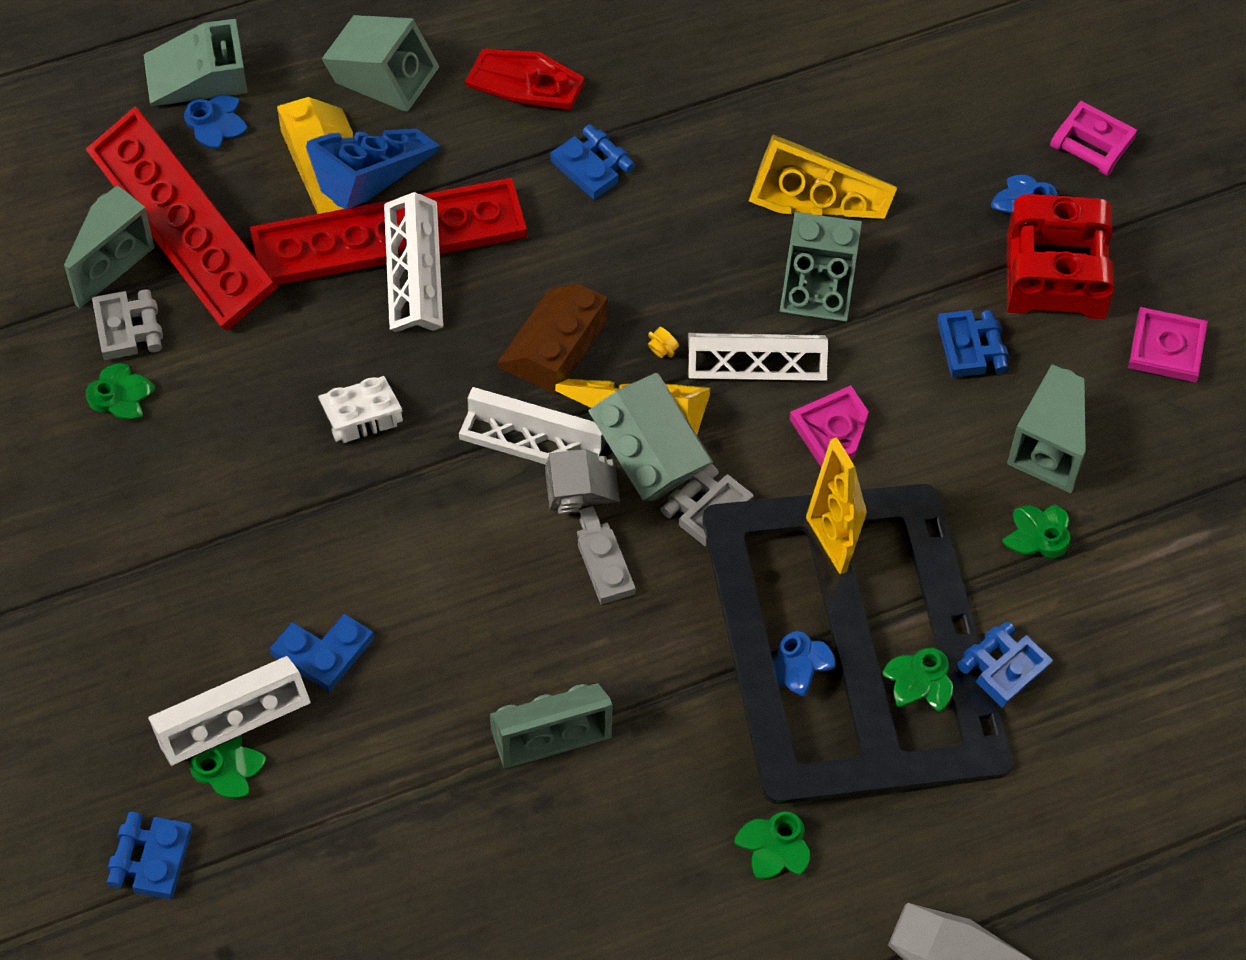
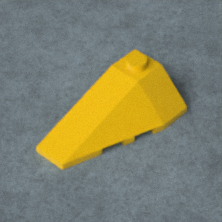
[277,97,355,214]
[749,135,897,219]
[555,379,710,435]
[806,437,867,575]

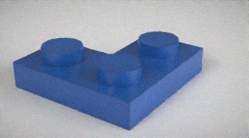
[270,614,374,693]

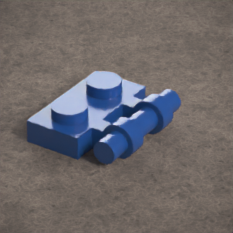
[550,124,636,200]
[937,310,1009,378]
[957,622,1053,708]
[106,812,193,900]

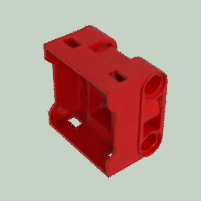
[1007,194,1114,319]

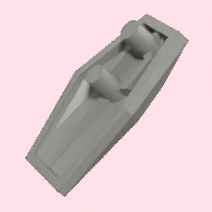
[888,903,1032,960]

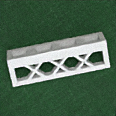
[384,192,443,332]
[688,333,828,380]
[459,387,605,464]

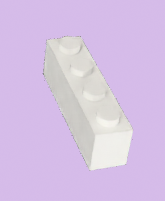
[148,656,311,766]

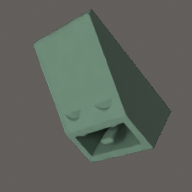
[143,19,248,107]
[780,212,862,322]

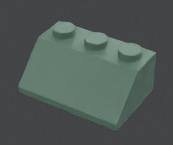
[588,373,713,501]
[490,683,612,769]

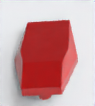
[465,49,585,110]

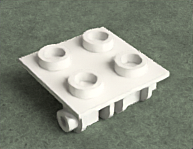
[318,376,403,443]

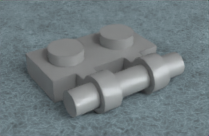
[92,289,163,360]
[661,464,754,547]

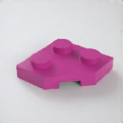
[790,385,869,467]

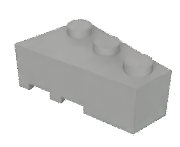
[545,449,620,515]

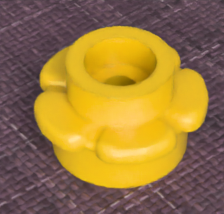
[648,327,679,358]

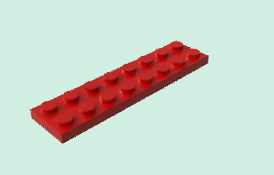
[86,106,278,331]
[250,178,527,285]

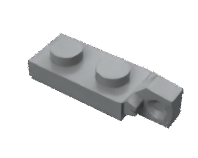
[577,506,636,605]

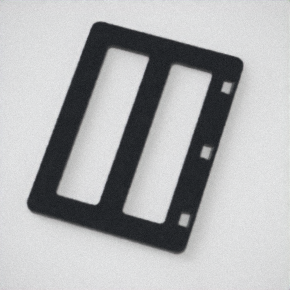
[702,484,1013,804]

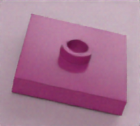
[1128,307,1208,383]

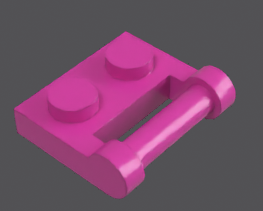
[1050,101,1137,176]

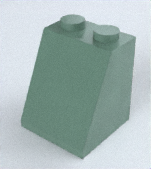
[322,15,439,111]
[1007,364,1086,493]

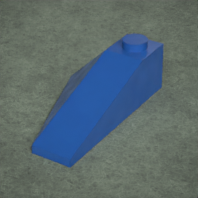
[306,128,441,210]

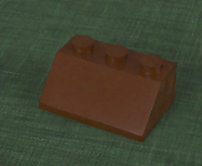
[497,284,608,395]

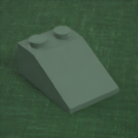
[64,185,155,309]

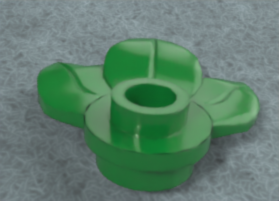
[85,363,155,420]
[1002,505,1071,558]
[883,648,953,712]
[189,734,267,799]
[734,812,810,880]

